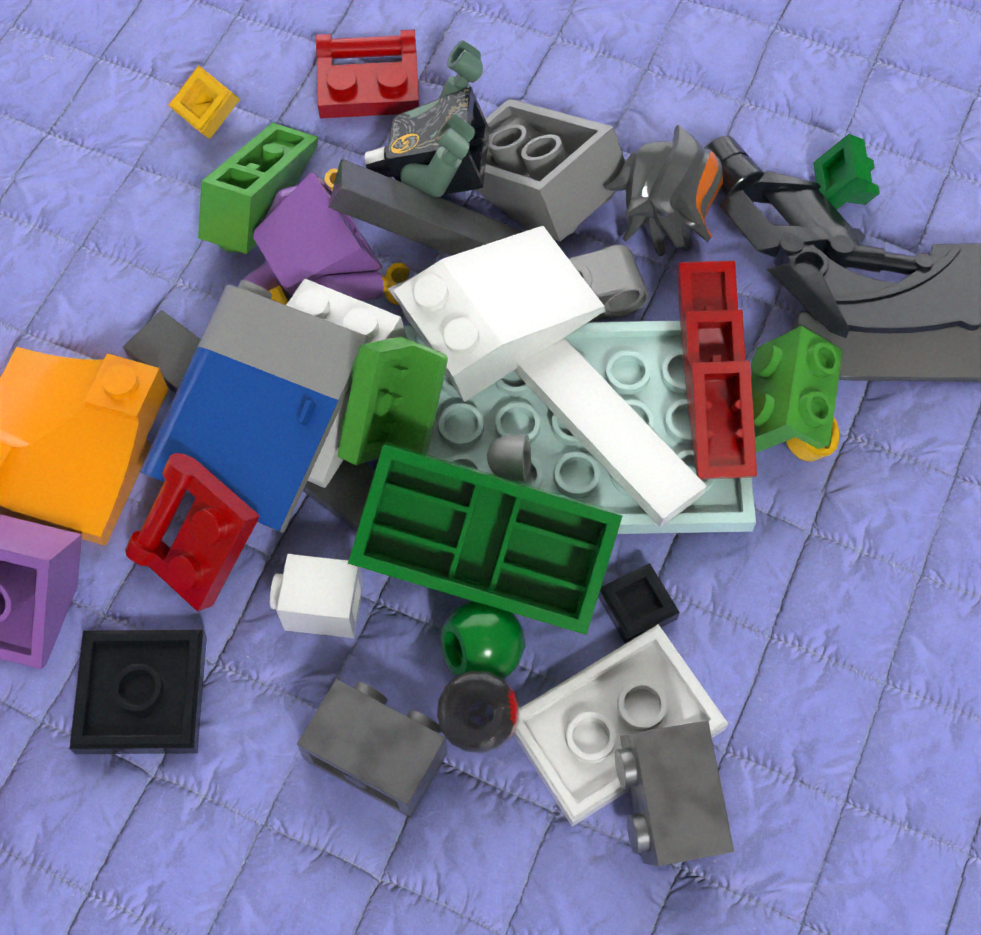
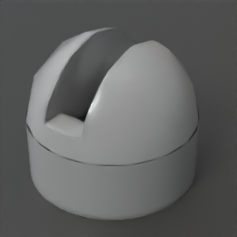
[487,435,531,482]

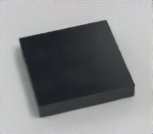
[69,630,207,754]

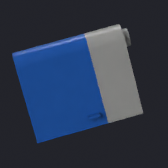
[139,280,371,533]

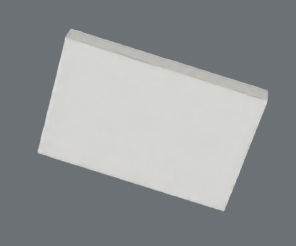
[505,624,728,827]

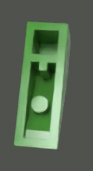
[198,123,319,254]

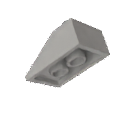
[475,99,625,241]

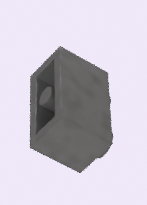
[297,679,448,818]
[615,720,734,866]

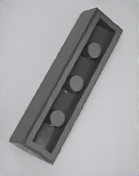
[328,159,525,255]
[791,312,981,382]

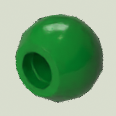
[440,601,526,684]

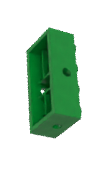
[348,443,623,635]

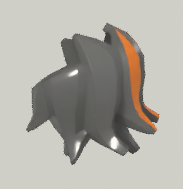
[605,124,723,257]

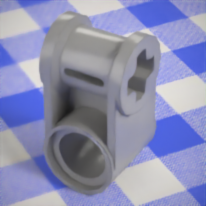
[568,245,649,322]

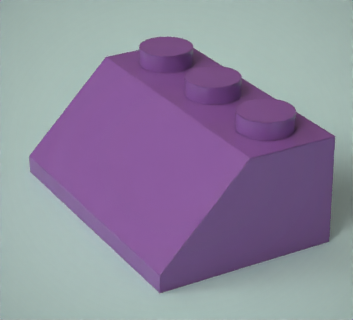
[0,514,82,669]

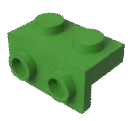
[751,326,842,453]
[337,336,448,465]

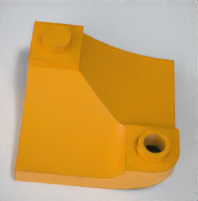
[0,346,169,546]

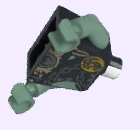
[365,40,490,197]

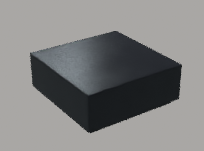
[598,563,680,644]

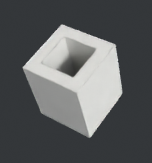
[270,554,364,638]

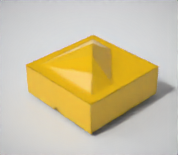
[168,65,240,139]

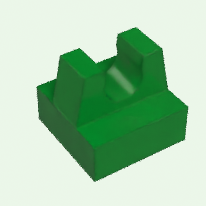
[813,134,880,210]

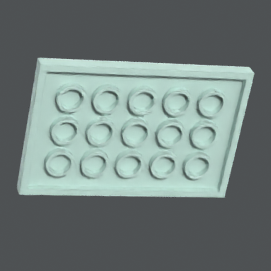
[405,321,756,534]

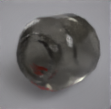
[437,670,521,753]

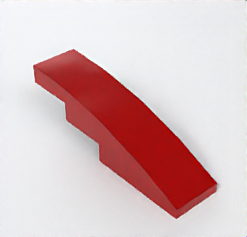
[677,260,757,480]

